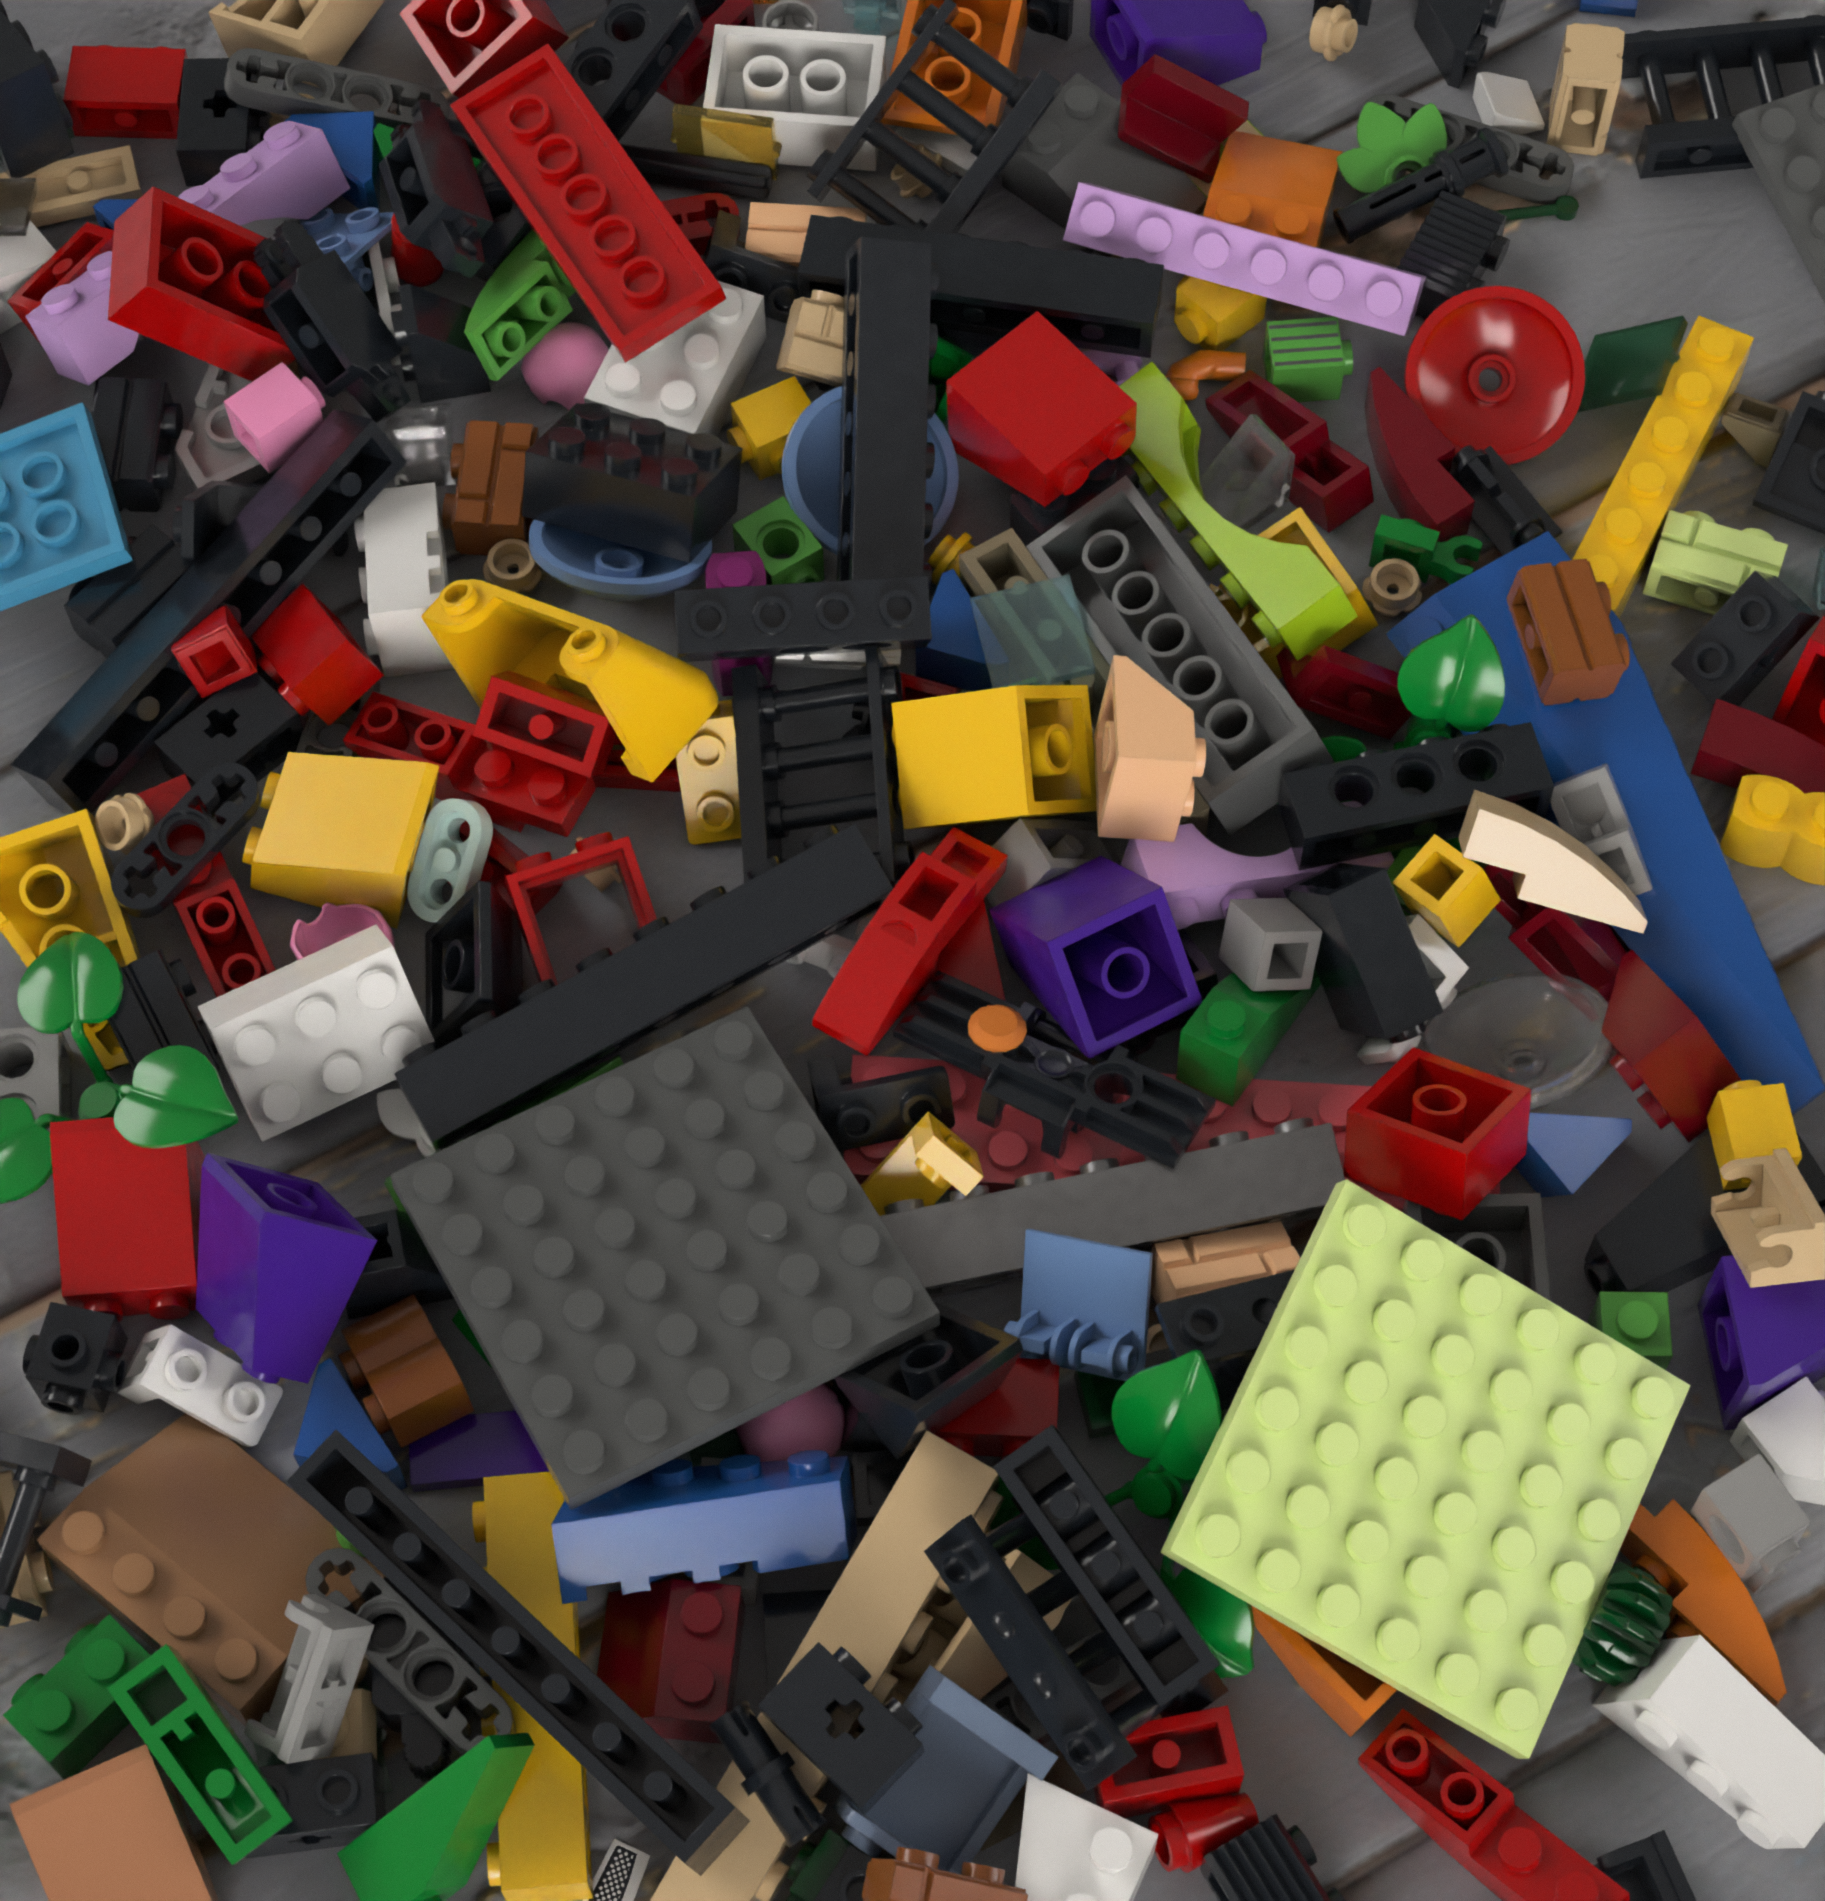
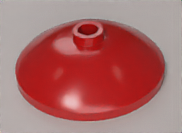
[1404,286,1585,466]

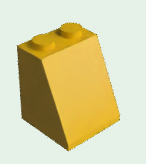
[891,685,1097,829]
[242,752,439,929]

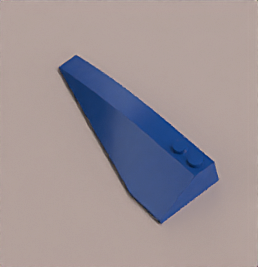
[1386,531,1825,1116]

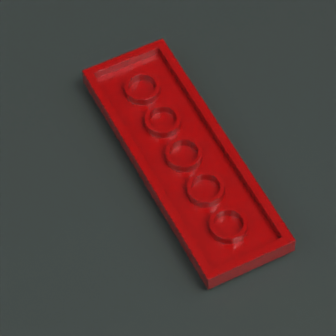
[450,44,727,363]

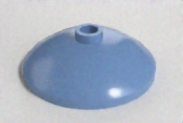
[782,386,959,555]
[529,520,712,602]

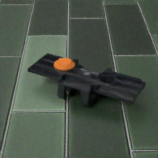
[893,970,1216,1169]

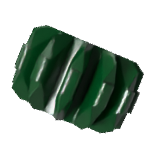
[1571,1561,1672,1687]

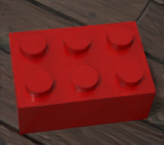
[108,186,296,382]

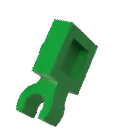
[1369,514,1483,584]

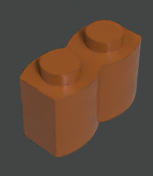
[338,1294,475,1448]

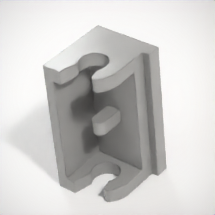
[244,1594,374,1764]

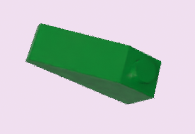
[1176,969,1321,1107]
[106,1644,293,1866]
[337,1733,535,1901]

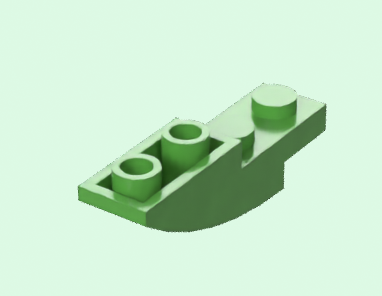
[464,230,576,381]

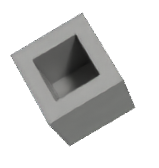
[1218,898,1323,992]

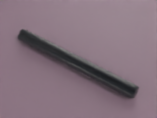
[445,118,773,199]

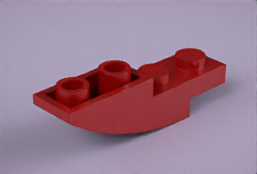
[343,691,597,838]
[137,774,276,998]
[812,827,1008,1056]
[1358,1708,1630,1901]

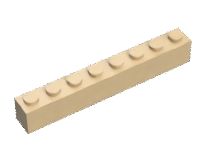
[650,1430,1004,1901]

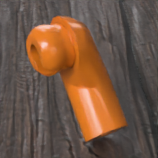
[1165,350,1246,400]

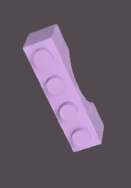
[1121,801,1394,930]

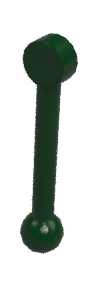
[1496,195,1579,221]

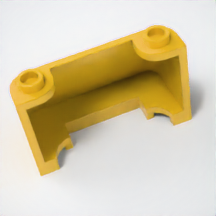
[421,579,719,783]

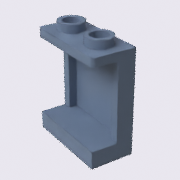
[832,1665,1058,1874]

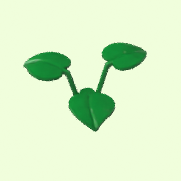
[1277,614,1505,863]
[0,932,239,1204]
[990,1350,1255,1678]

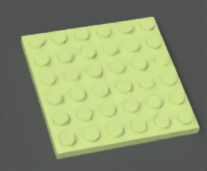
[1160,1179,1691,1759]

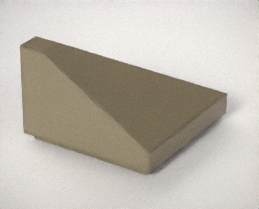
[1721,392,1790,468]

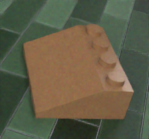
[36,1413,387,1726]

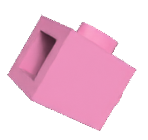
[224,362,326,474]

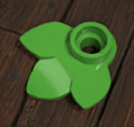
[1336,102,1447,194]

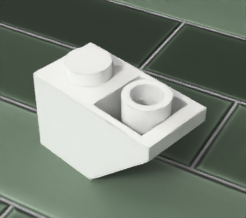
[1729,1377,1825,1506]

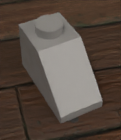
[986,818,1122,906]

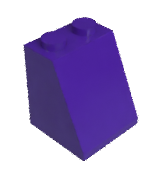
[1089,0,1267,87]
[989,855,1203,1059]
[196,1152,377,1384]
[1697,1255,1825,1431]

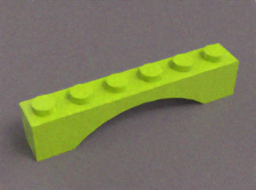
[1119,362,1358,661]

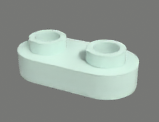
[407,798,493,923]

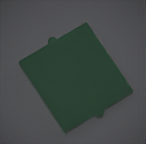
[1578,315,1688,412]

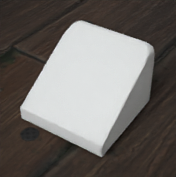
[1472,72,1545,135]

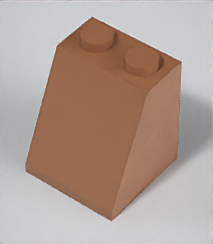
[9,1744,219,1901]

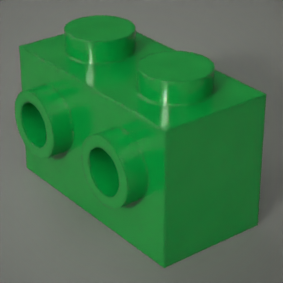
[3,1614,150,1780]

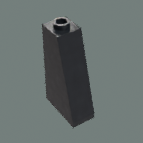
[1584,1084,1825,1296]

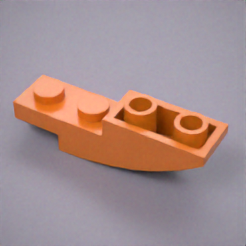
[1619,1499,1787,1707]

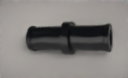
[709,1700,828,1848]

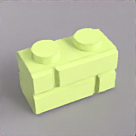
[1642,510,1788,615]

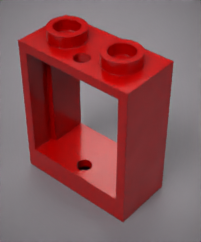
[505,832,657,985]

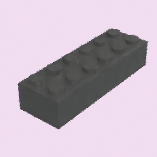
[1026,475,1335,836]

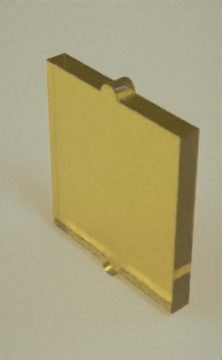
[670,104,782,181]

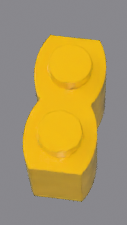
[1720,775,1825,885]

